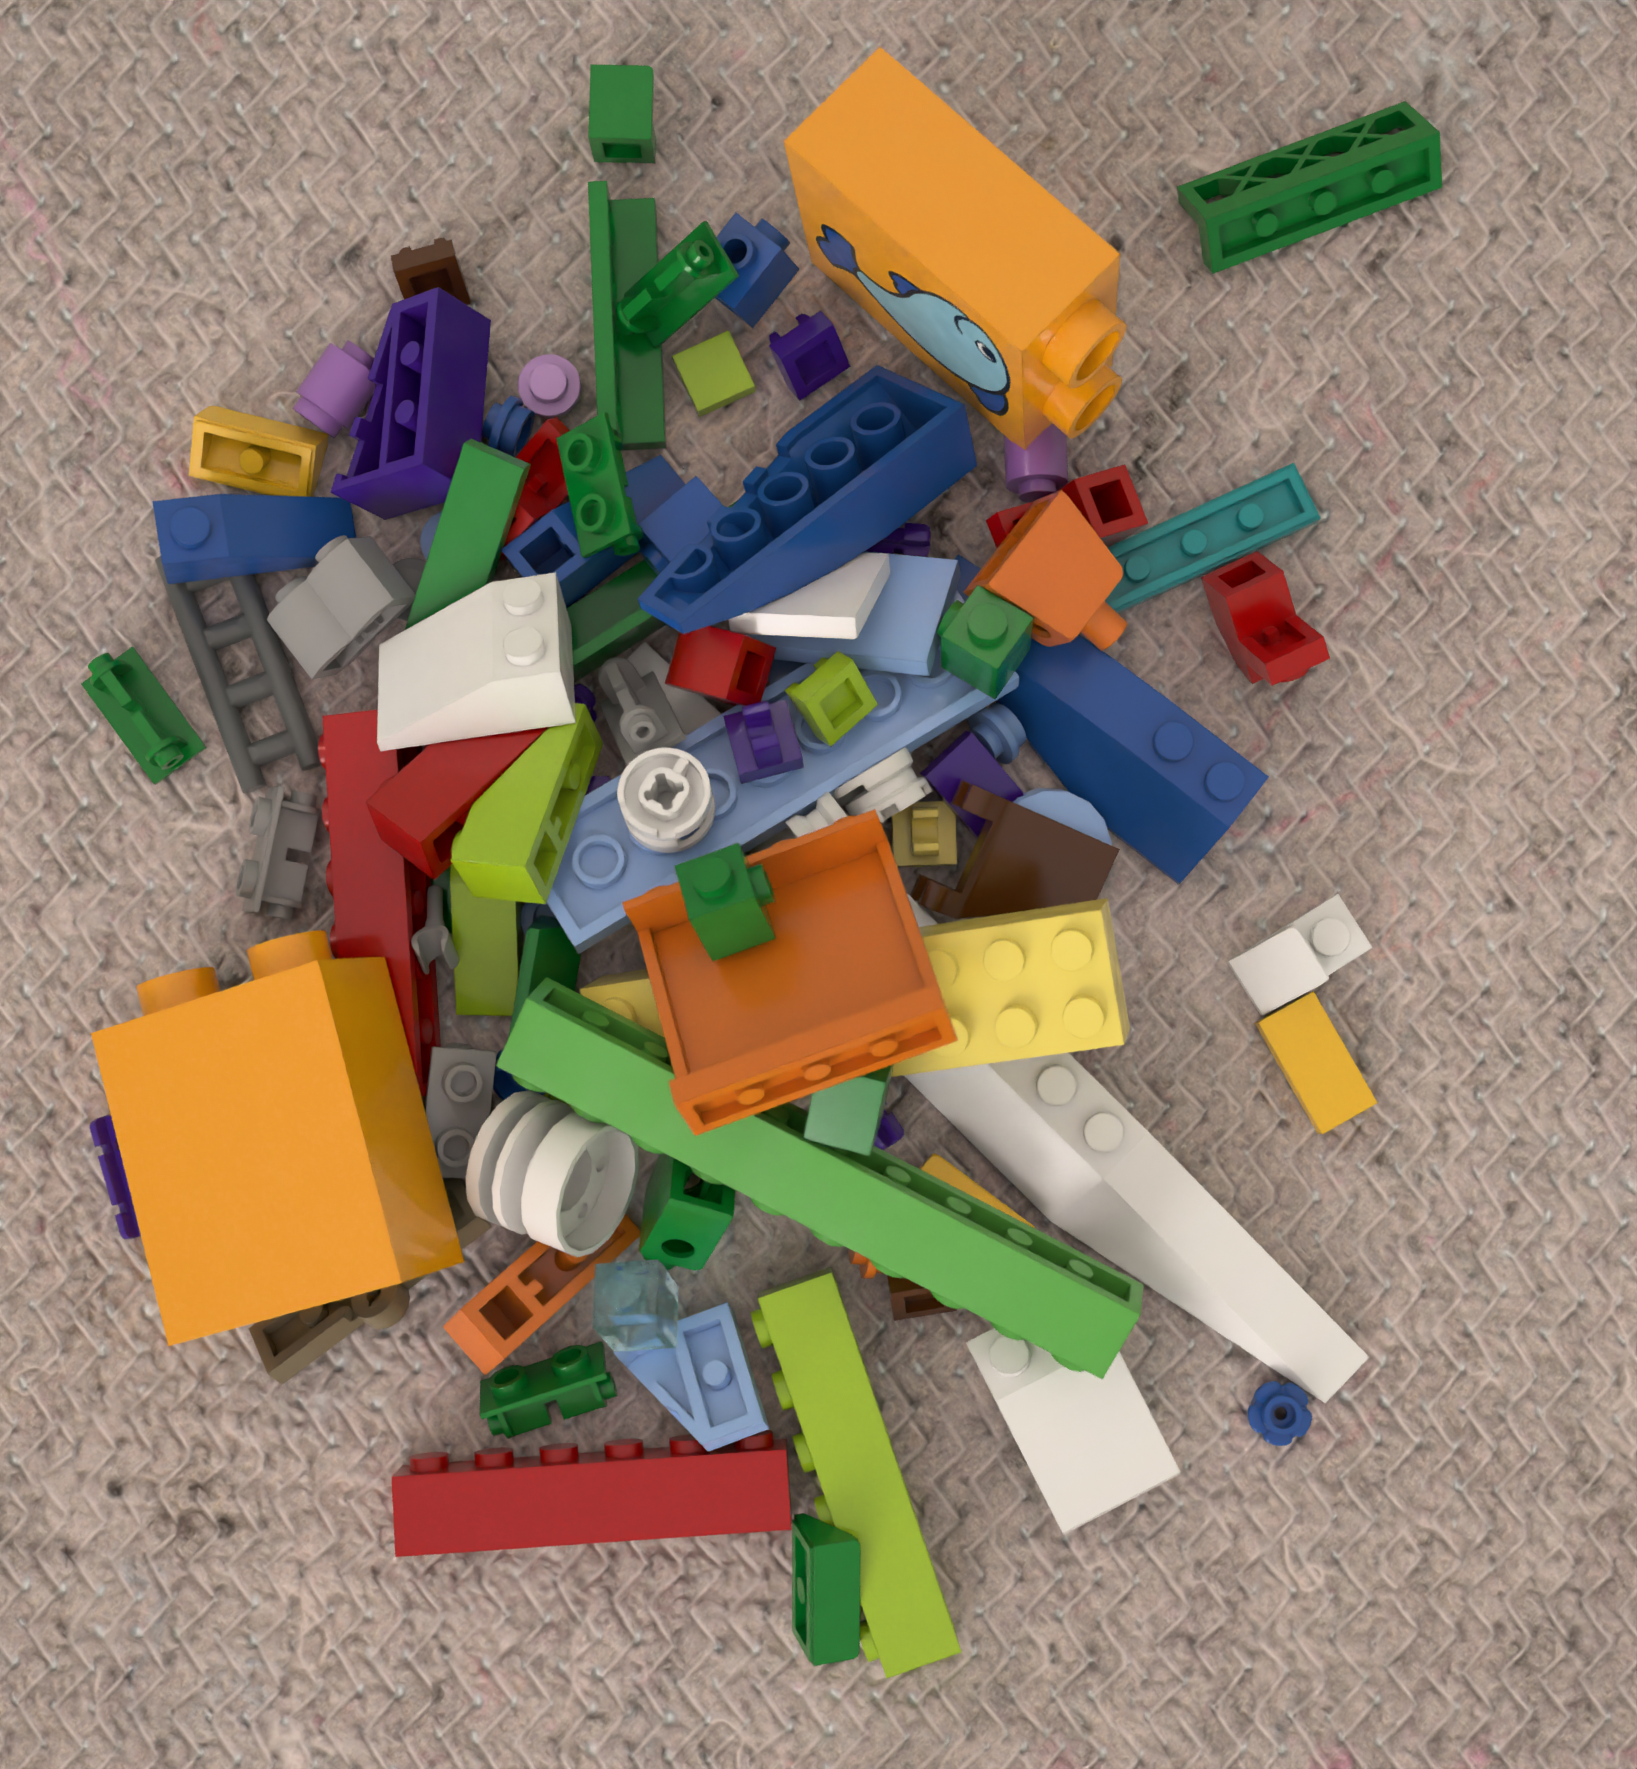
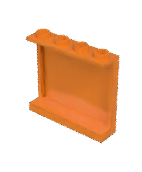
[622,809,958,1136]

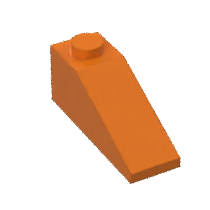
[443,1214,641,1376]

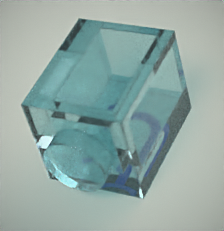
[592,1260,679,1352]

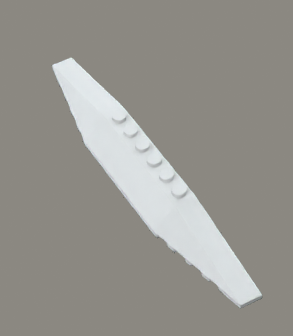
[600,641,1369,1403]

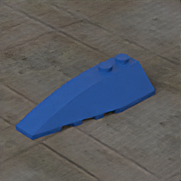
[638,365,977,634]
[954,554,1269,884]

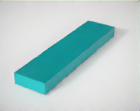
[1105,463,1321,614]

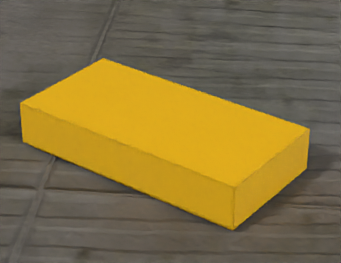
[1254,991,1377,1134]

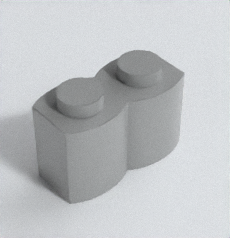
[267,535,416,680]

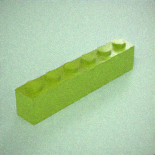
[750,1267,961,1679]

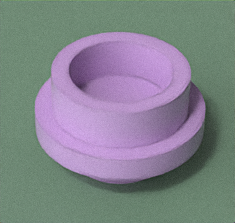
[518,354,581,418]

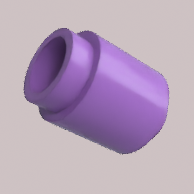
[292,340,376,439]
[1003,423,1069,502]

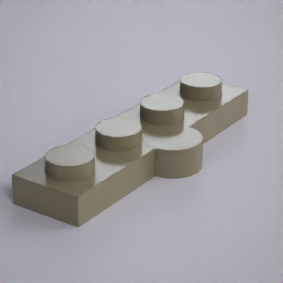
[248,1178,492,1385]

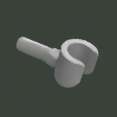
[411,885,459,974]

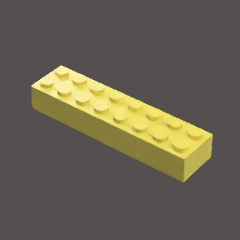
[580,898,1130,1077]

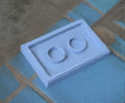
[744,551,961,676]

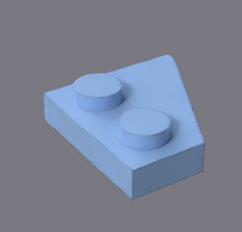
[612,1302,769,1452]

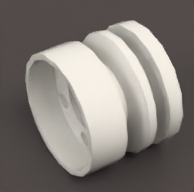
[465,1090,639,1257]

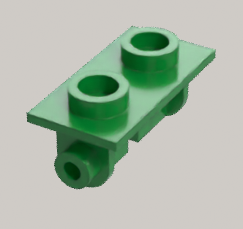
[614,221,739,348]
[556,412,643,558]
[81,647,207,785]
[479,1341,618,1439]

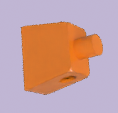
[964,490,1127,651]

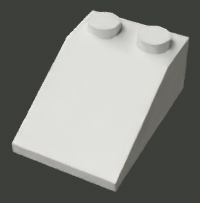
[377,573,576,751]
[966,1328,1181,1535]

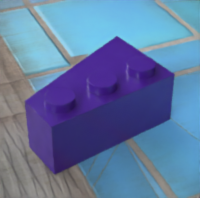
[330,287,491,520]

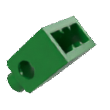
[638,1153,736,1271]

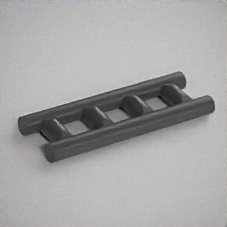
[155,556,321,794]

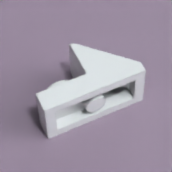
[1227,894,1373,1015]

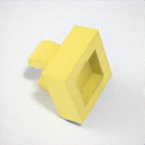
[891,801,957,868]

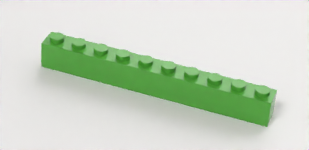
[496,977,1144,1379]

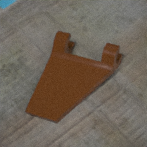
[910,780,1120,919]

